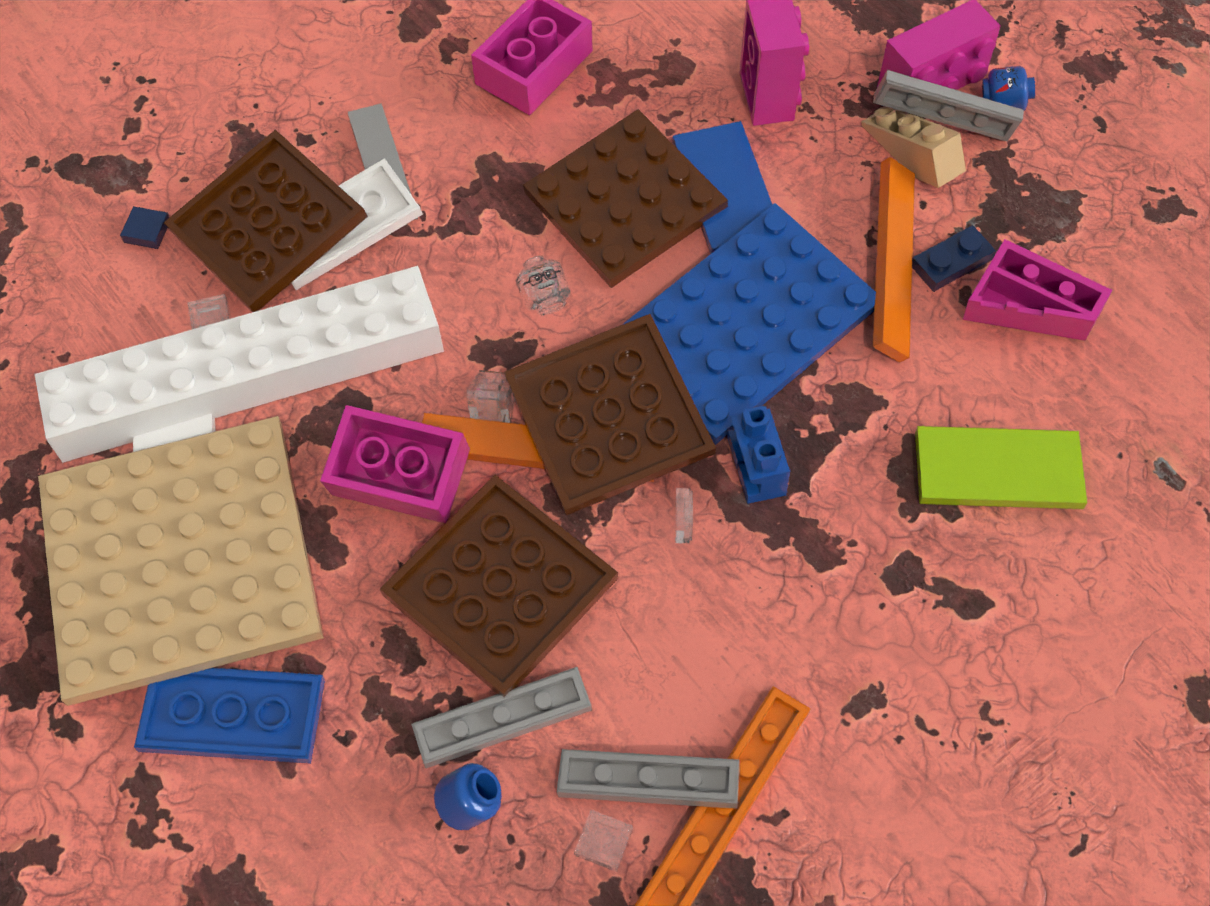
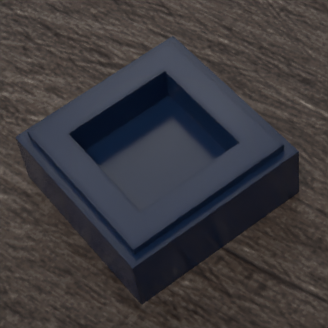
[120,206,170,249]

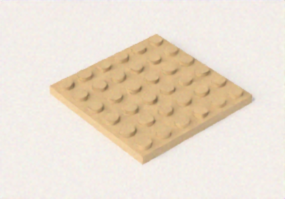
[38,416,324,706]

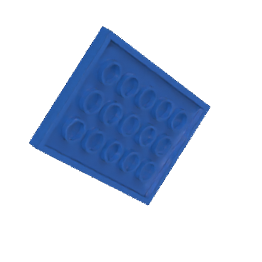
[622,203,876,445]

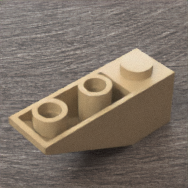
[861,107,966,188]

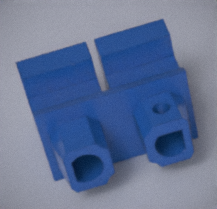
[727,406,790,504]

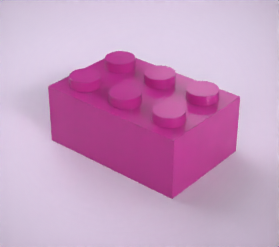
[471,0,593,116]
[739,0,809,126]
[877,0,1001,90]
[320,405,470,523]

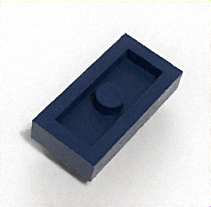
[912,225,996,292]

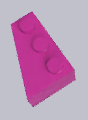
[963,239,1112,341]

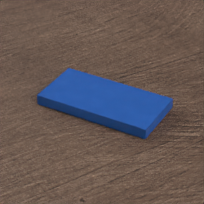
[672,121,773,254]
[134,668,325,764]

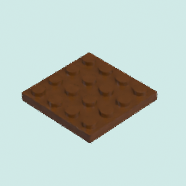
[523,109,728,288]
[164,129,368,312]
[504,314,716,516]
[380,475,618,697]

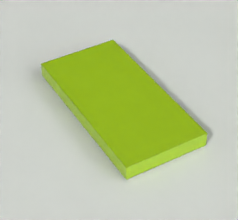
[915,426,1087,509]

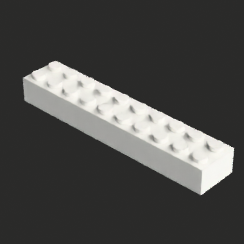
[35,266,444,463]

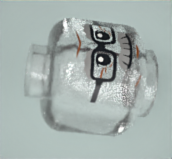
[515,256,571,315]

